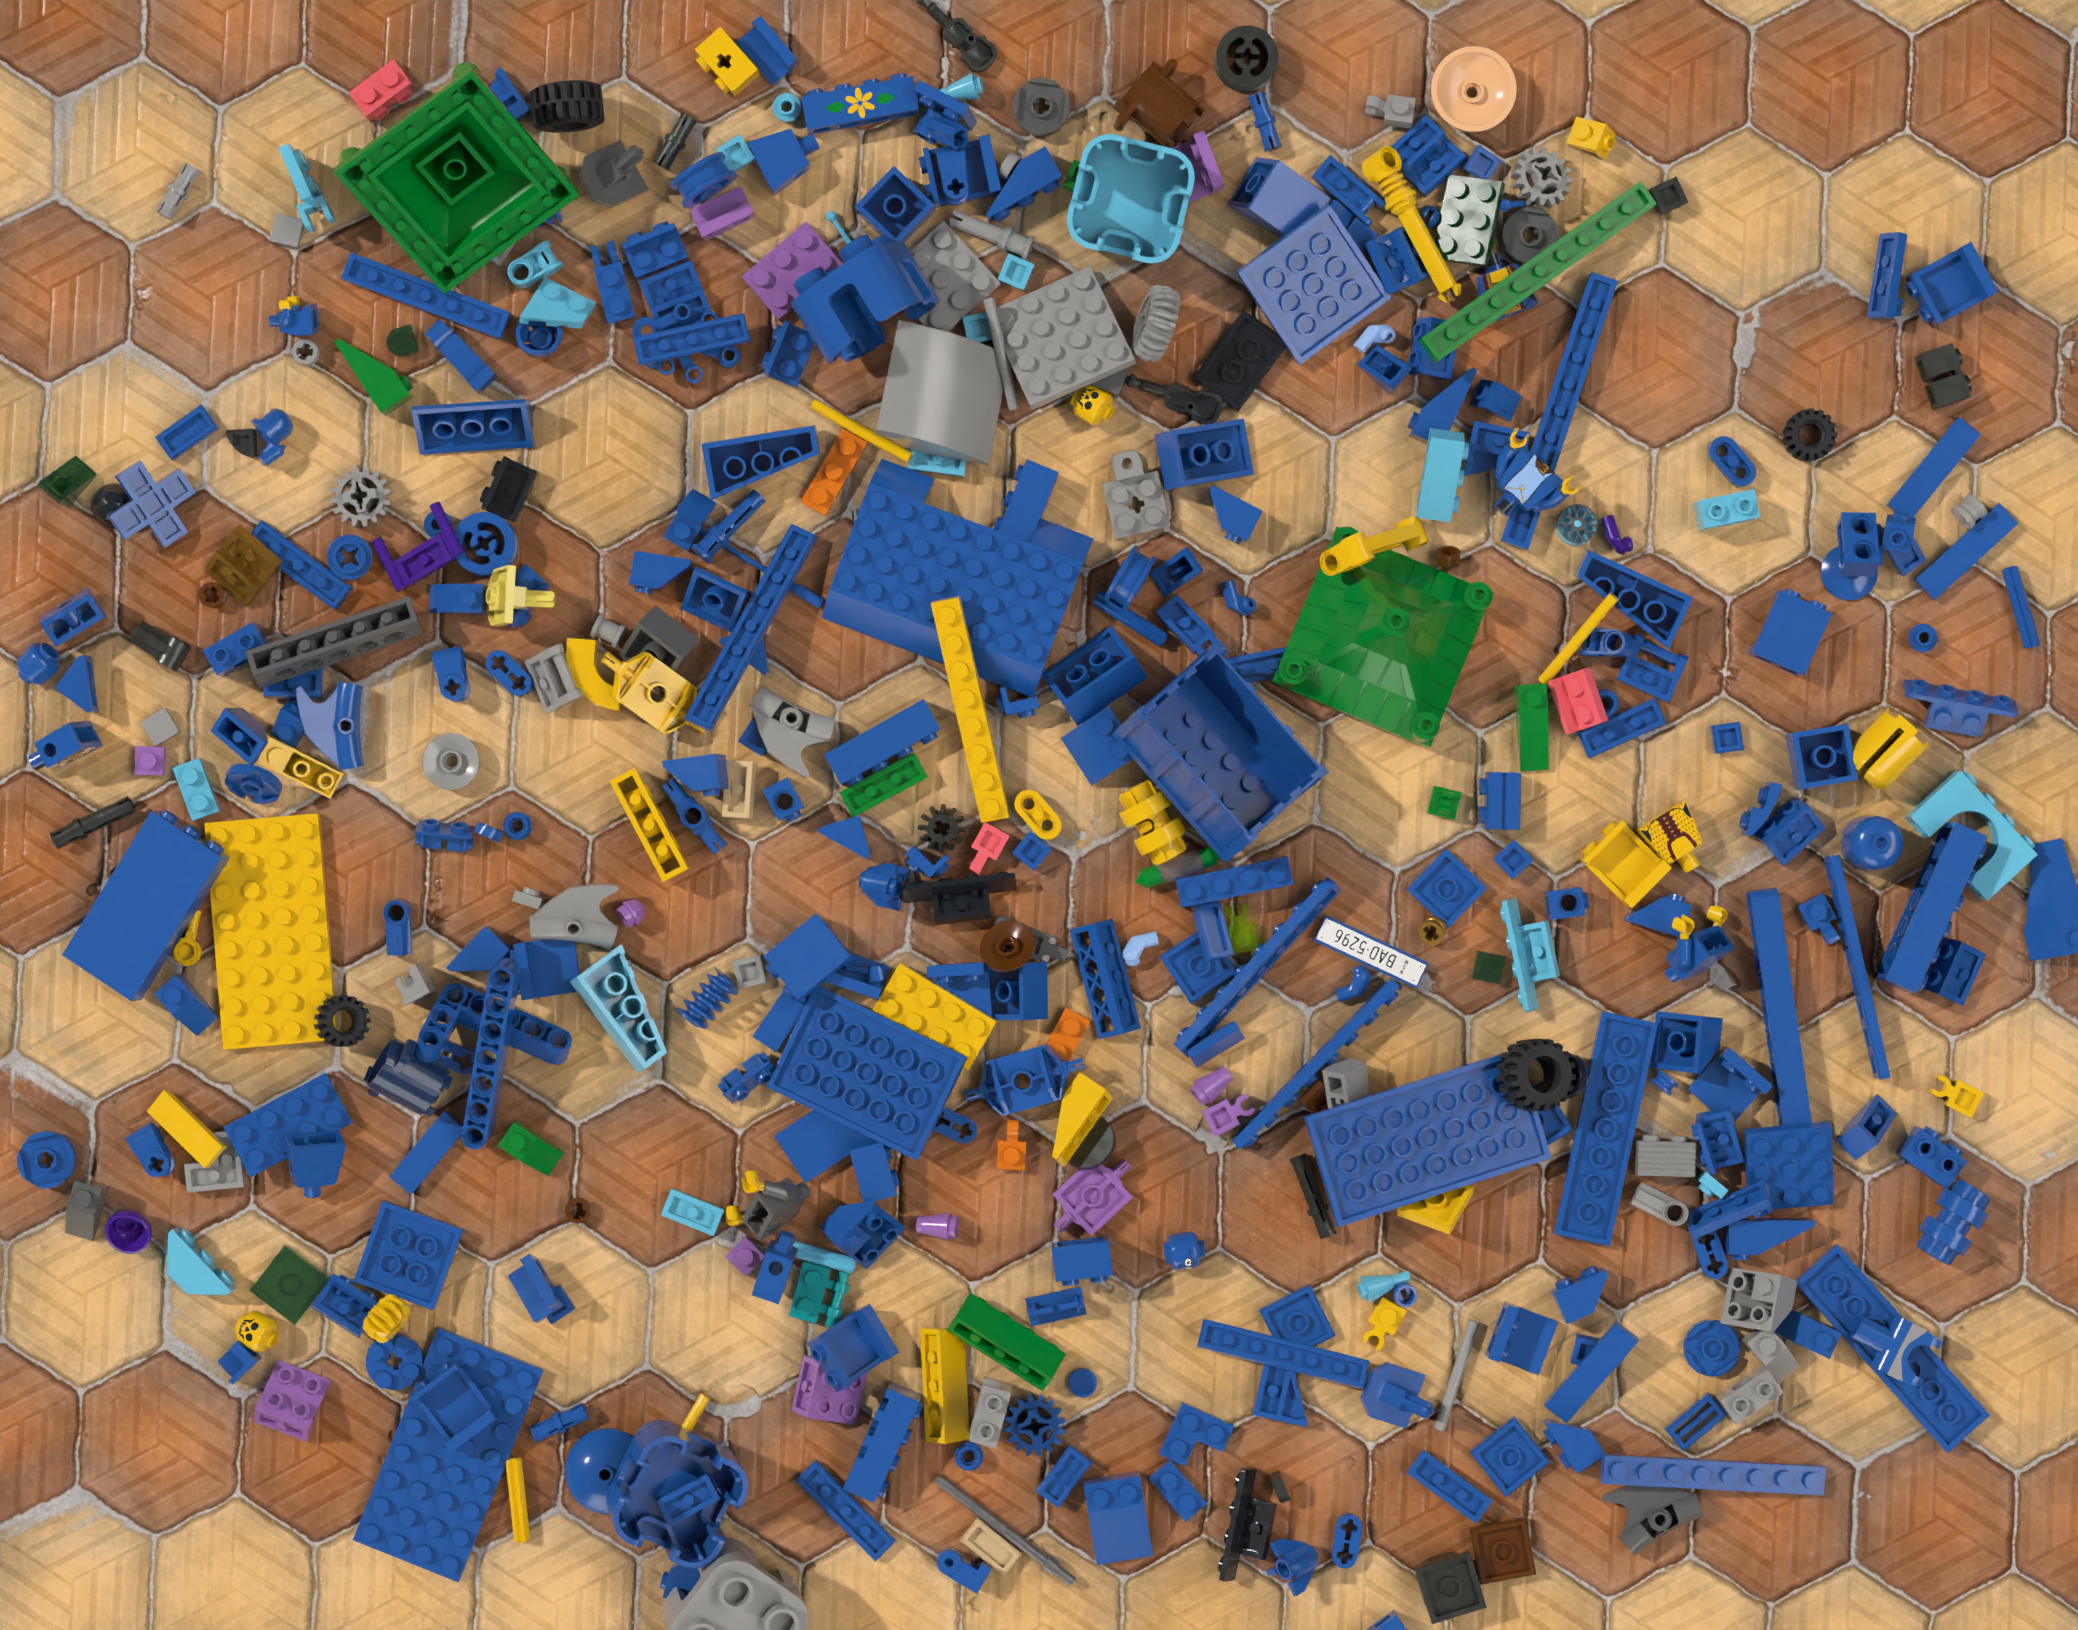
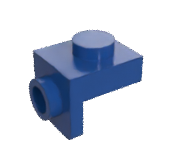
[1470,379,1522,421]
[1882,511,1916,553]
[996,687,1040,719]
[270,699,304,748]
[905,846,950,878]

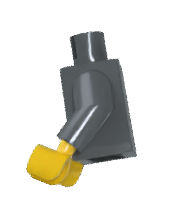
[725,1171,811,1241]

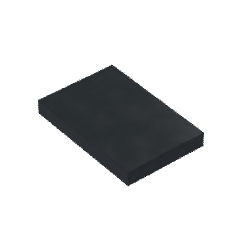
[1193,310,1286,412]

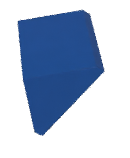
[681,567,751,633]

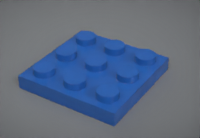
[1744,1121,1834,1210]
[353,1200,464,1310]

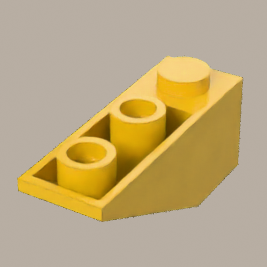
[256,732,344,799]

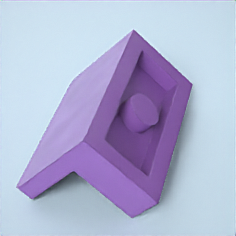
[691,187,755,241]

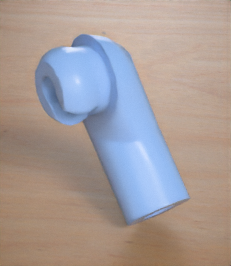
[1353,324,1396,354]
[1123,931,1159,966]

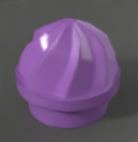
[616,899,645,928]

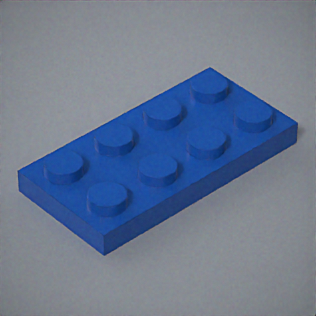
[223,1073,353,1177]

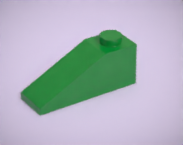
[334,339,414,416]
[1514,683,1549,772]

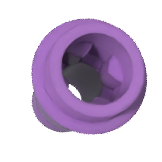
[1189,1066,1233,1106]
[916,1212,959,1241]

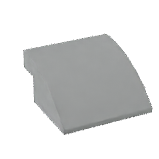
[876,320,1004,465]

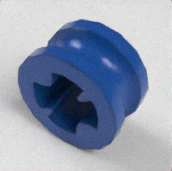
[1650,1069,1679,1096]

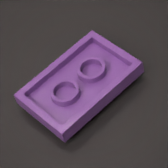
[742,222,843,321]

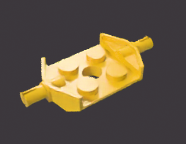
[601,651,704,735]

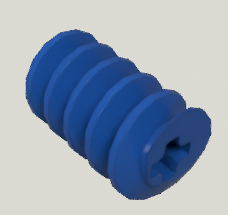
[676,967,739,1029]

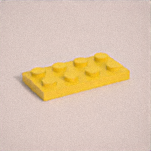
[872,962,998,1070]

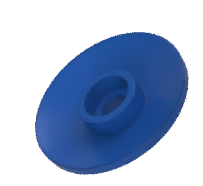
[1821,546,1878,600]

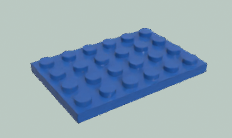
[766,985,968,1161]

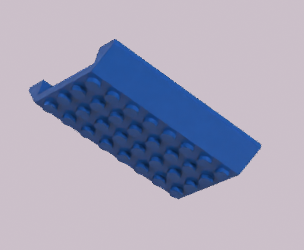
[822,459,1094,697]

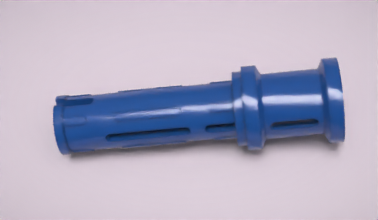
[691,489,766,564]

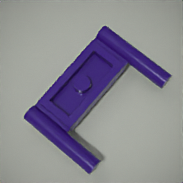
[372,501,465,592]

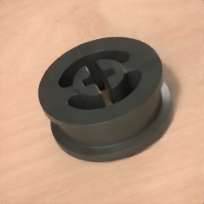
[1214,25,1279,93]

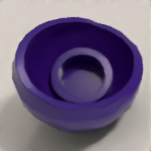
[105,1210,152,1254]

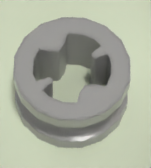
[292,339,320,366]

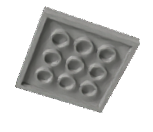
[997,266,1136,410]

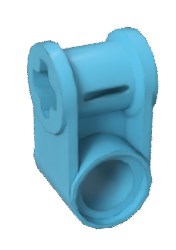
[508,240,564,289]

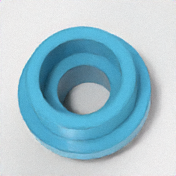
[773,93,801,122]

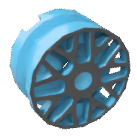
[1556,504,1598,546]

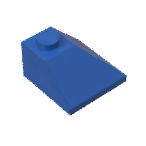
[1650,1011,1723,1074]

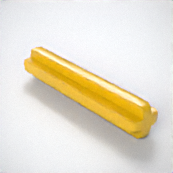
[506,1457,530,1543]

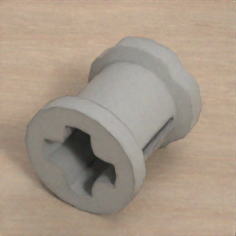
[590,614,627,648]

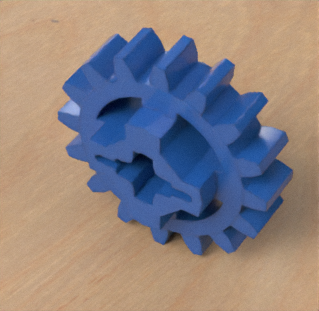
[1004,1393,1065,1456]

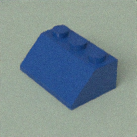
[1042,626,1148,726]

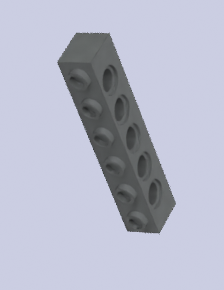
[245,596,423,688]

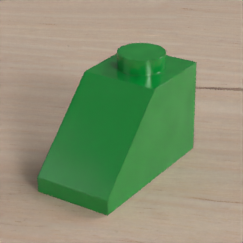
[498,1120,565,1176]

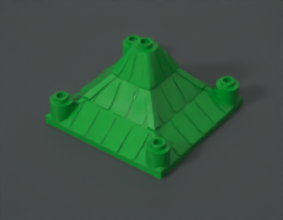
[333,62,580,294]
[1272,527,1494,749]

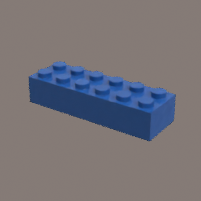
[1873,822,1988,993]

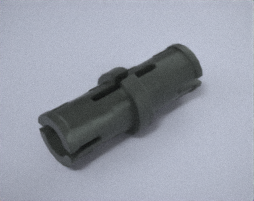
[653,112,697,171]

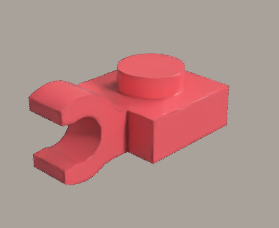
[969,822,1009,875]

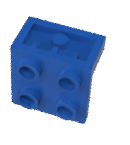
[927,962,993,1017]
[1688,1046,1773,1122]
[1485,1301,1558,1374]

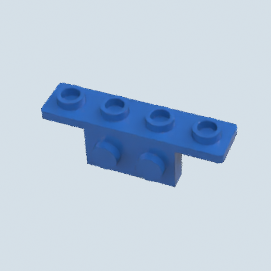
[1903,679,2018,737]

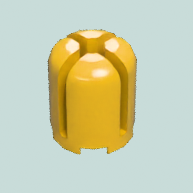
[1852,707,1930,789]

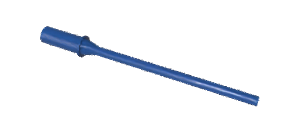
[700,529,825,609]

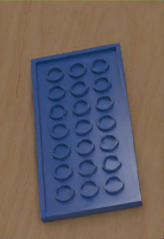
[1304,1051,1552,1227]
[353,1327,544,1582]

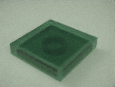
[250,1244,330,1325]

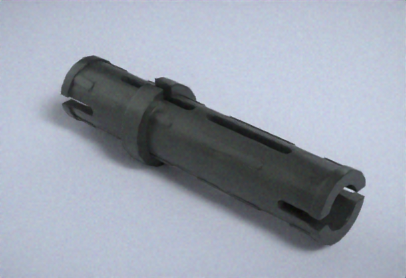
[50,796,136,849]
[1289,1153,1337,1239]

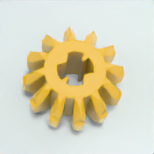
[363,1294,411,1343]

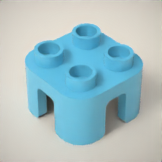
[1067,134,1195,263]

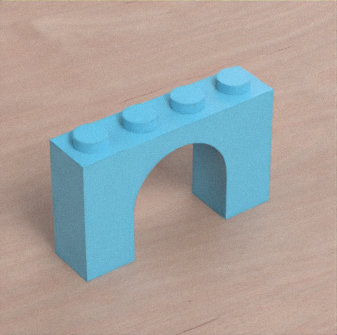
[1905,770,2038,901]

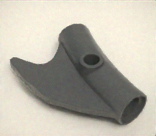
[1601,1485,1703,1556]

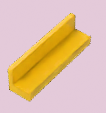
[920,1327,970,1444]

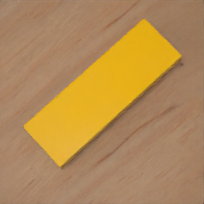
[147,1090,226,1168]

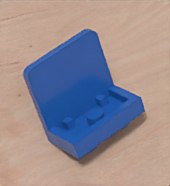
[510,940,580,1000]

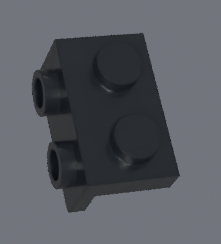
[480,456,539,524]

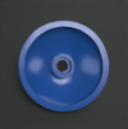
[565,1428,634,1514]

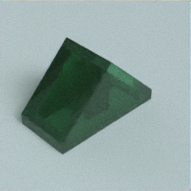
[38,456,97,507]

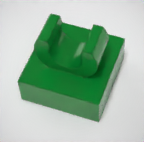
[1427,786,1462,820]

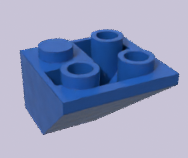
[820,1201,906,1269]

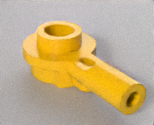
[173,911,202,966]

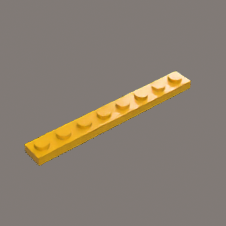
[931,596,1010,823]

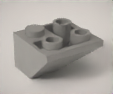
[1721,1268,1797,1332]

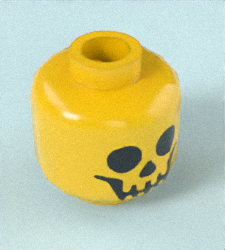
[1071,385,1115,426]
[234,1310,279,1353]

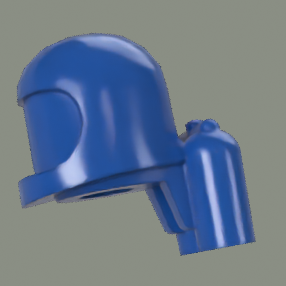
[251,408,293,466]

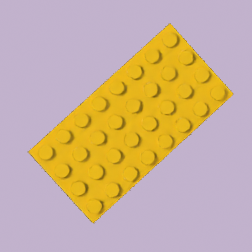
[204,813,338,1050]

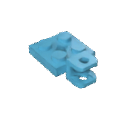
[279,143,336,233]

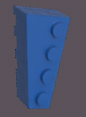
[1574,549,1693,649]
[843,1381,924,1503]

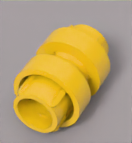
[1118,779,1187,866]

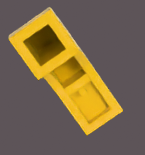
[566,638,652,712]

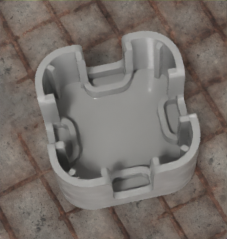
[662,1538,809,1630]

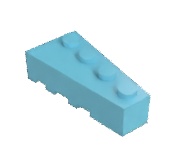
[570,944,667,1073]

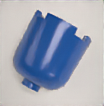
[1841,815,1904,871]

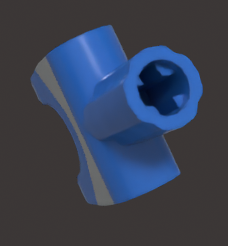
[1850,1315,1943,1387]

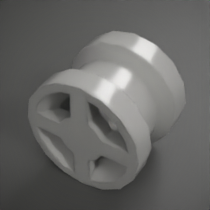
[1951,493,1988,530]

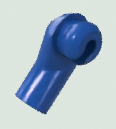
[1220,580,1256,615]

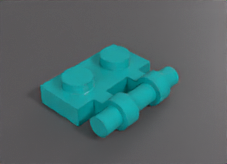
[789,1260,850,1328]

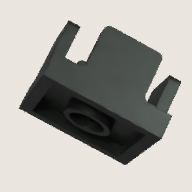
[1414,1551,1487,1624]

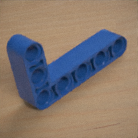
[415,983,572,1065]

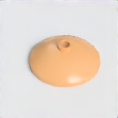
[1431,46,1517,132]

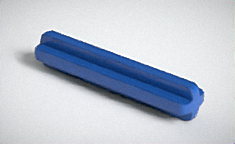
[2002,566,2040,649]
[1092,591,1168,647]

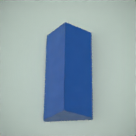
[411,399,533,455]

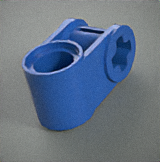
[936,148,968,206]
[1578,627,1636,658]
[432,645,470,702]
[126,1122,175,1177]

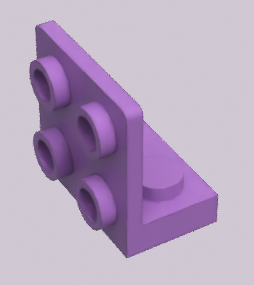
[1172,131,1224,203]
[791,1355,868,1424]
[254,1361,330,1442]

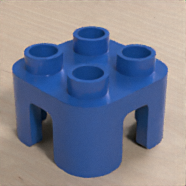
[791,235,940,364]
[606,1420,748,1568]

